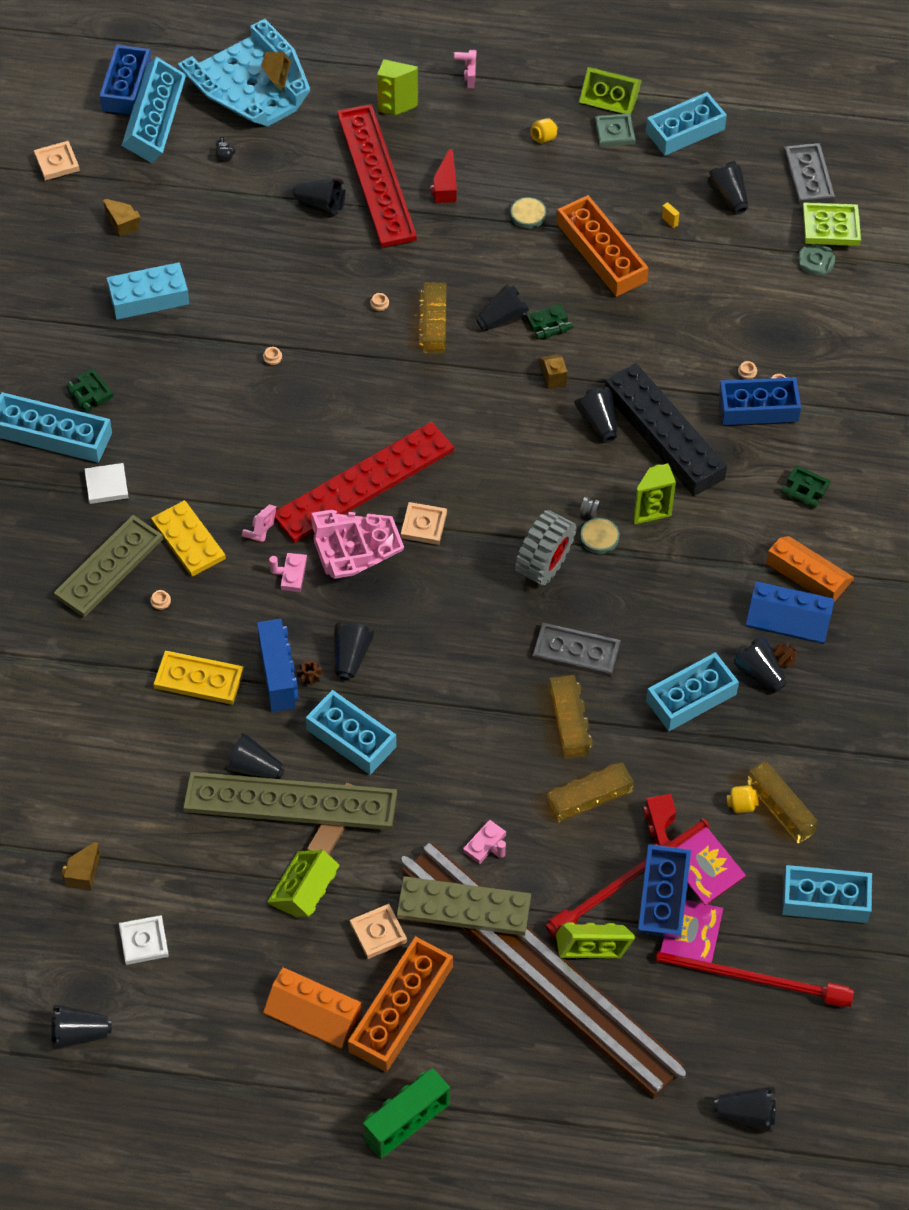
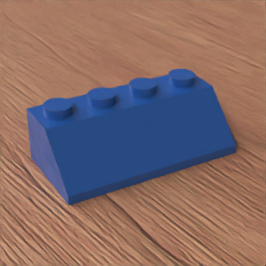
[746,581,835,644]

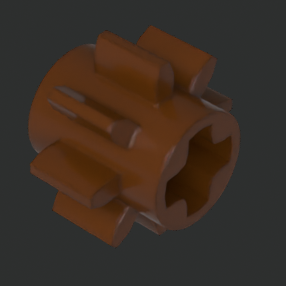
[773,643,797,667]
[297,659,322,686]

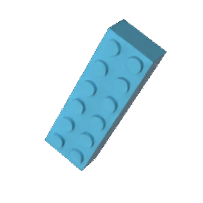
[122,57,186,163]
[0,392,112,463]

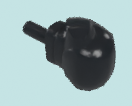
[216,137,235,161]

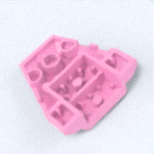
[311,510,404,579]

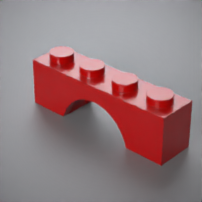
[643,794,676,846]

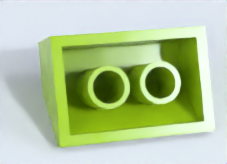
[377,59,418,115]
[579,67,642,115]
[633,464,676,525]
[267,850,340,917]
[556,923,635,958]

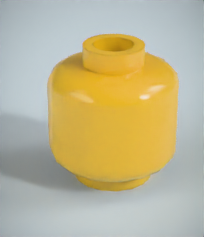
[530,118,557,144]
[727,785,758,814]

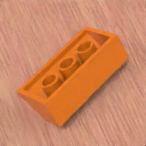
[766,536,854,602]
[263,967,362,1050]

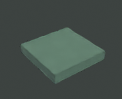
[595,114,635,147]

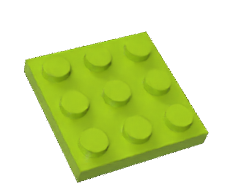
[803,203,861,246]

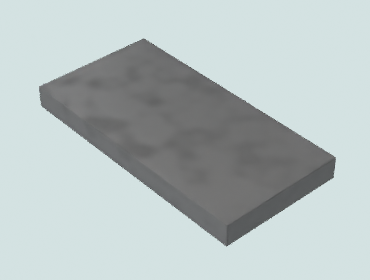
[784,143,835,205]
[533,622,621,677]

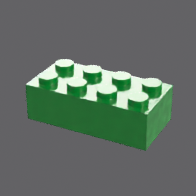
[363,1068,450,1159]

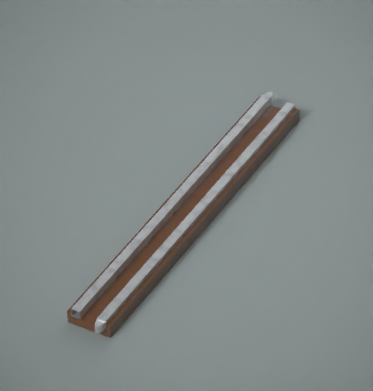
[402,842,686,1099]

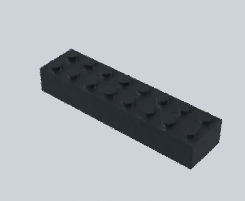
[604,363,727,496]

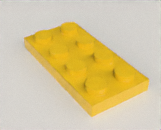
[151,500,226,577]
[154,651,244,705]

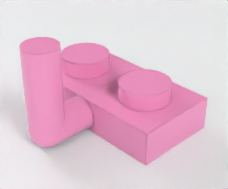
[454,50,476,88]
[242,504,277,542]
[269,553,307,592]
[463,820,506,864]

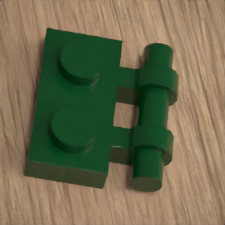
[526,304,573,339]
[66,368,114,412]
[781,465,831,508]

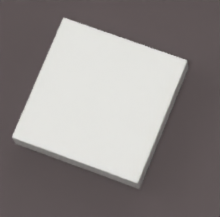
[85,463,128,504]
[119,915,169,965]

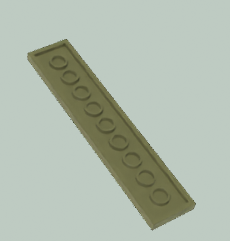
[184,772,398,830]

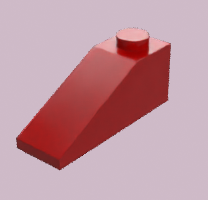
[430,149,457,203]

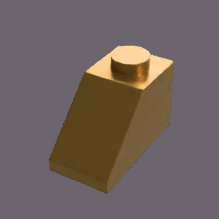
[262,52,291,92]
[103,199,141,237]
[539,354,567,389]
[62,842,100,890]

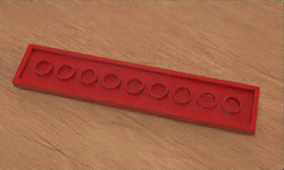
[337,104,417,248]
[274,422,454,544]

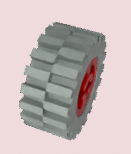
[515,510,576,585]

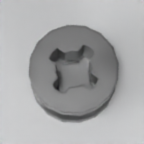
[579,496,600,519]

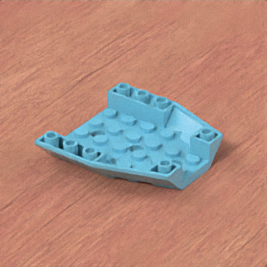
[178,19,310,126]

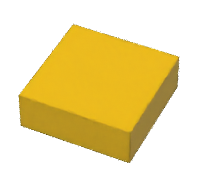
[661,202,680,228]

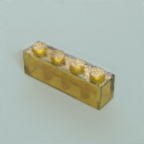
[419,282,446,353]
[550,675,593,758]
[747,761,818,843]
[547,762,634,823]

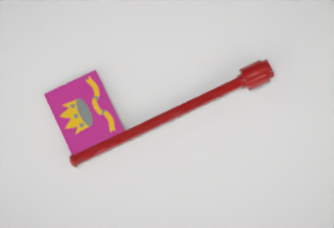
[545,819,746,939]
[655,900,854,1008]

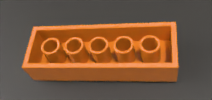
[557,195,648,297]
[348,936,453,1073]

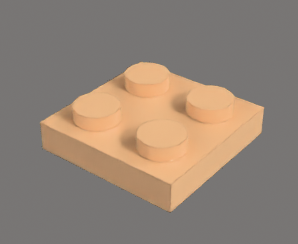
[34,141,80,180]
[401,502,447,545]
[350,904,407,959]

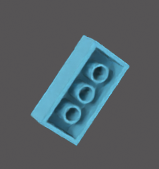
[646,92,727,155]
[107,262,189,320]
[646,652,739,731]
[306,690,396,775]
[782,865,872,923]

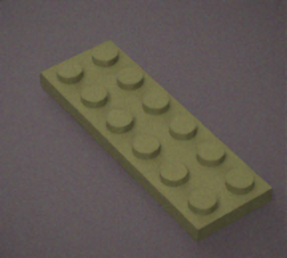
[54,515,163,618]
[397,876,531,936]

